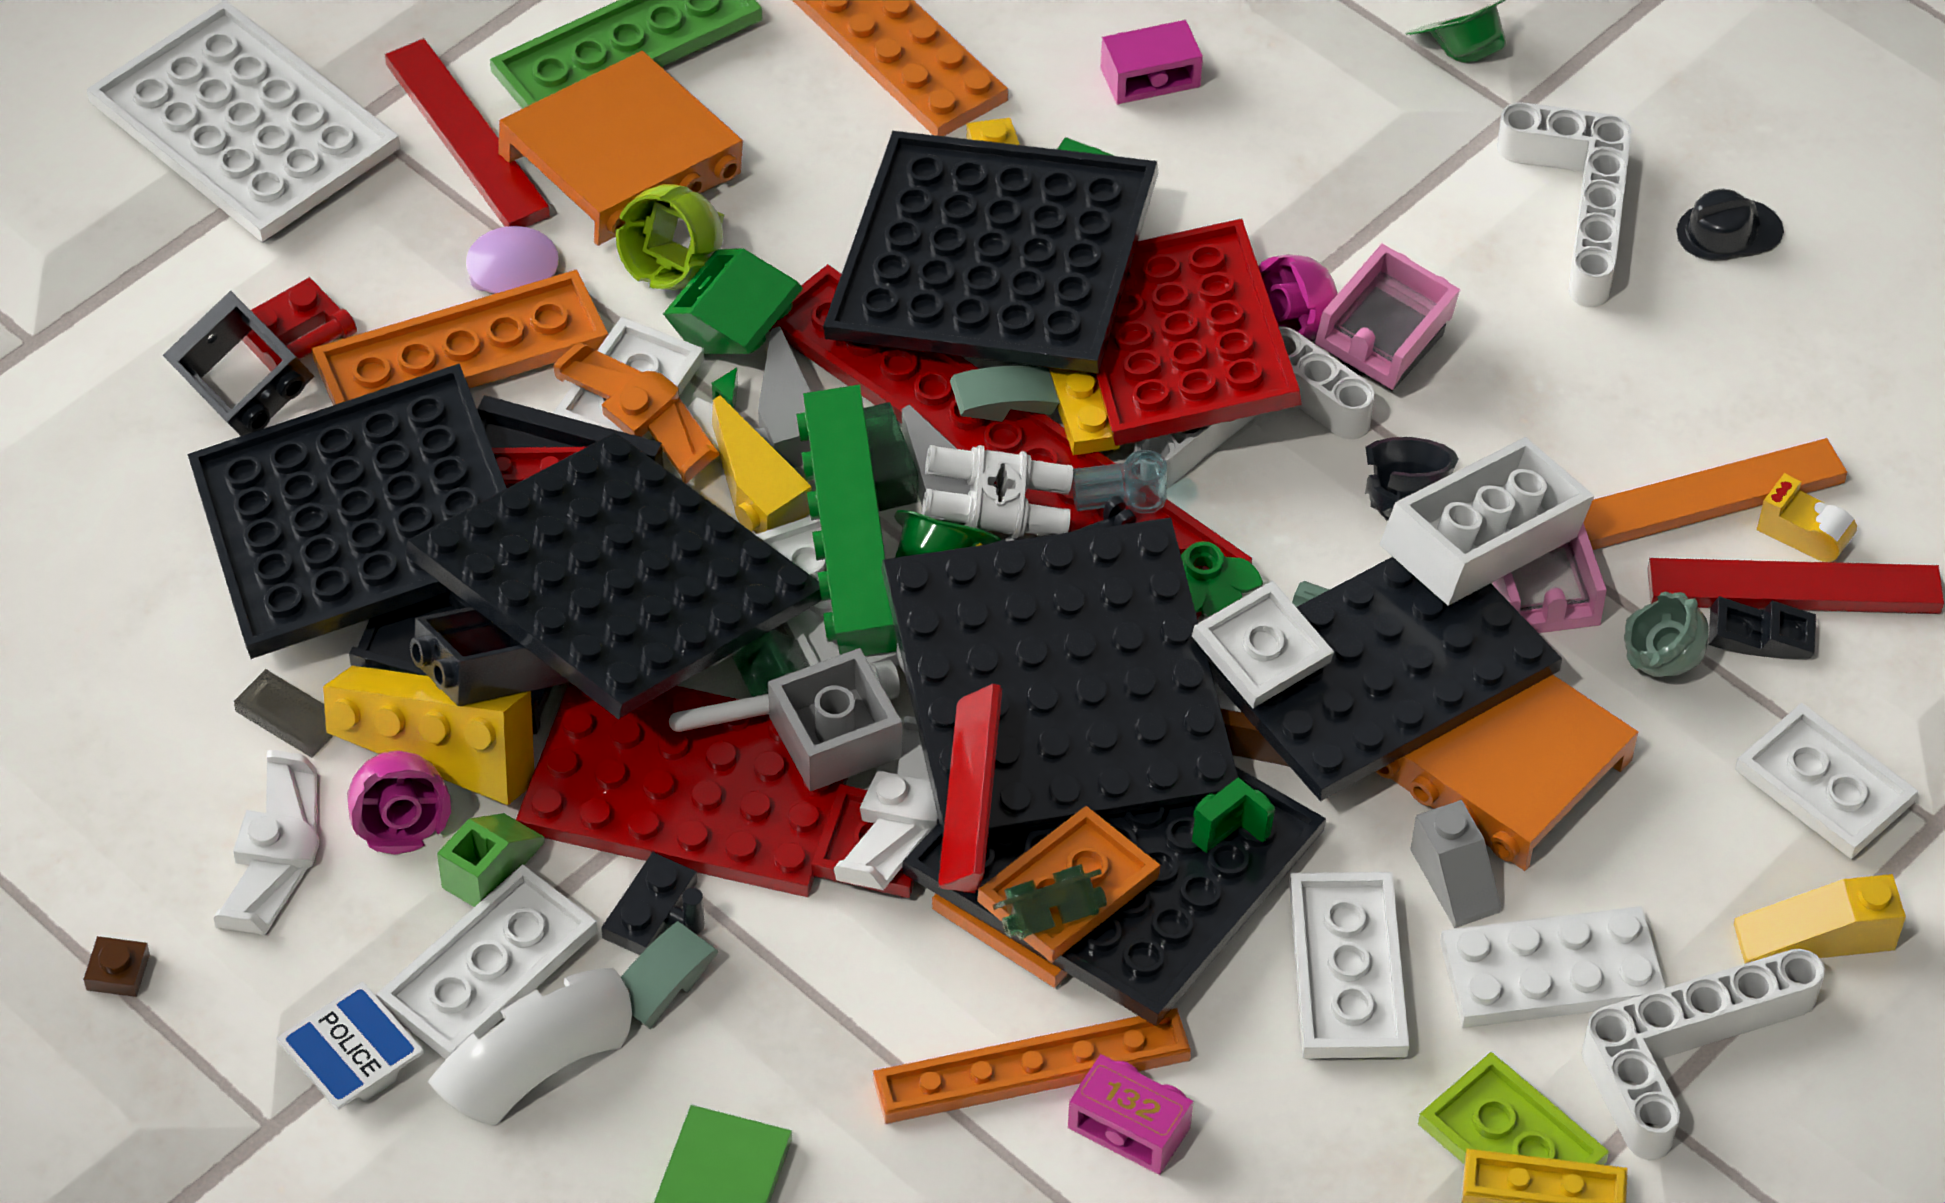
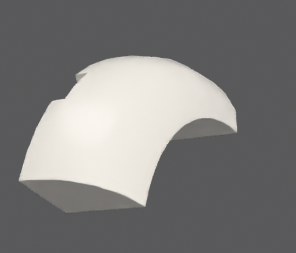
[428,968,632,1126]

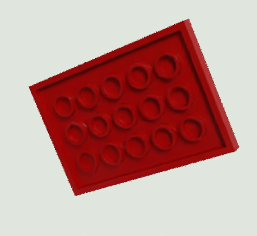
[1095,218,1302,446]
[516,682,849,898]

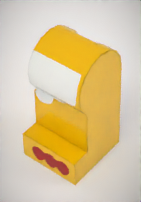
[1756,473,1857,562]

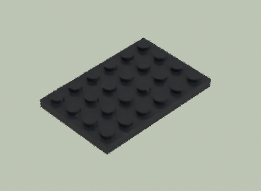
[1207,556,1562,802]

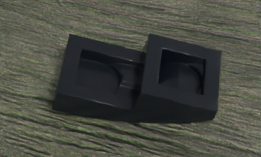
[1708,596,1816,659]

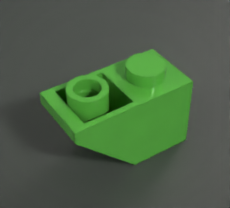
[437,813,545,907]

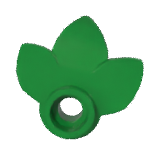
[1181,541,1263,619]

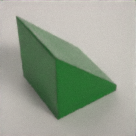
[712,367,738,409]

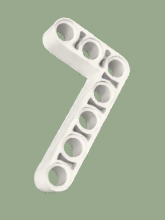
[1497,102,1631,307]
[1133,327,1375,492]
[1582,949,1825,1160]

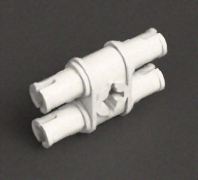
[922,445,1073,539]

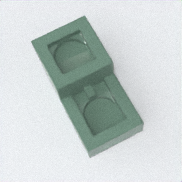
[950,366,1060,422]
[621,921,719,1029]

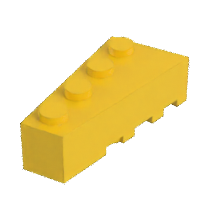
[323,665,534,805]

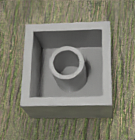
[768,648,902,792]

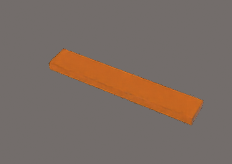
[1583,438,1848,550]
[873,1008,1191,1124]

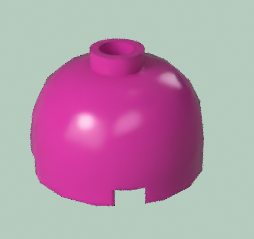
[1258,254,1338,342]
[347,750,451,854]

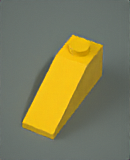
[712,395,812,534]
[1733,874,1906,964]

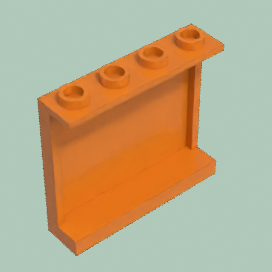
[499,50,743,246]
[1376,675,1639,871]

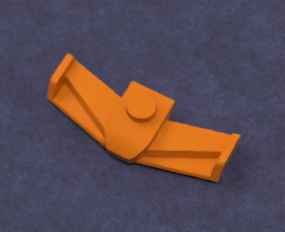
[553,343,720,484]

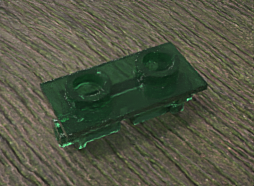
[993,864,1107,940]

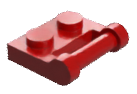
[242,277,357,371]

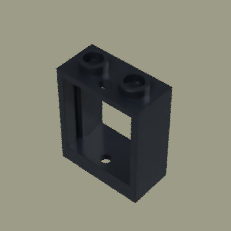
[162,290,315,436]
[410,606,568,706]

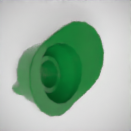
[1405,0,1506,62]
[894,510,1001,558]

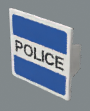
[276,981,424,1111]

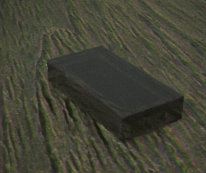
[233,669,333,758]

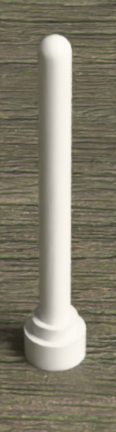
[669,660,900,732]

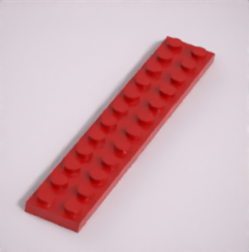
[769,264,1252,619]

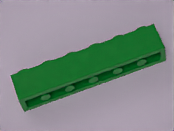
[796,385,898,656]

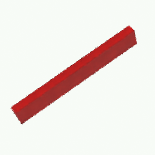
[385,38,550,227]
[1647,558,1944,614]

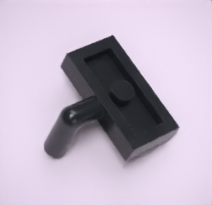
[601,852,705,955]

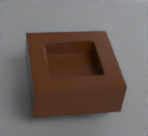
[83,936,150,997]

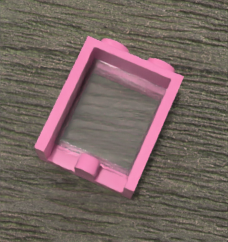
[1315,243,1460,390]
[1492,523,1607,633]

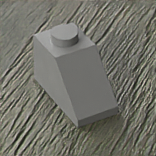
[1410,800,1501,928]

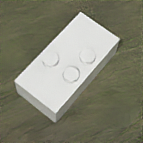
[1379,437,1594,605]

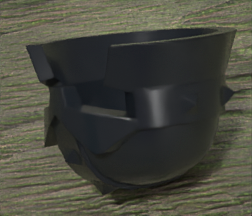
[1365,437,1459,521]

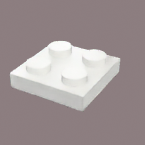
[1192,580,1334,708]

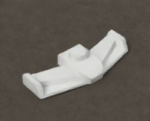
[834,716,939,890]
[214,750,320,935]

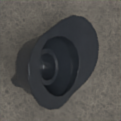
[1676,189,1784,260]

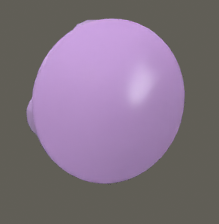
[466,226,558,294]

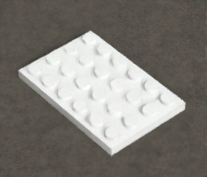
[87,0,400,242]

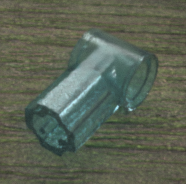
[1072,450,1167,513]

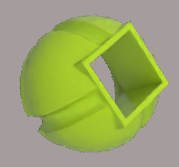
[616,184,725,290]

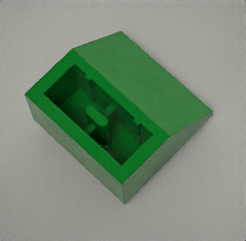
[663,248,803,354]

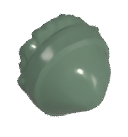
[1624,592,1709,677]

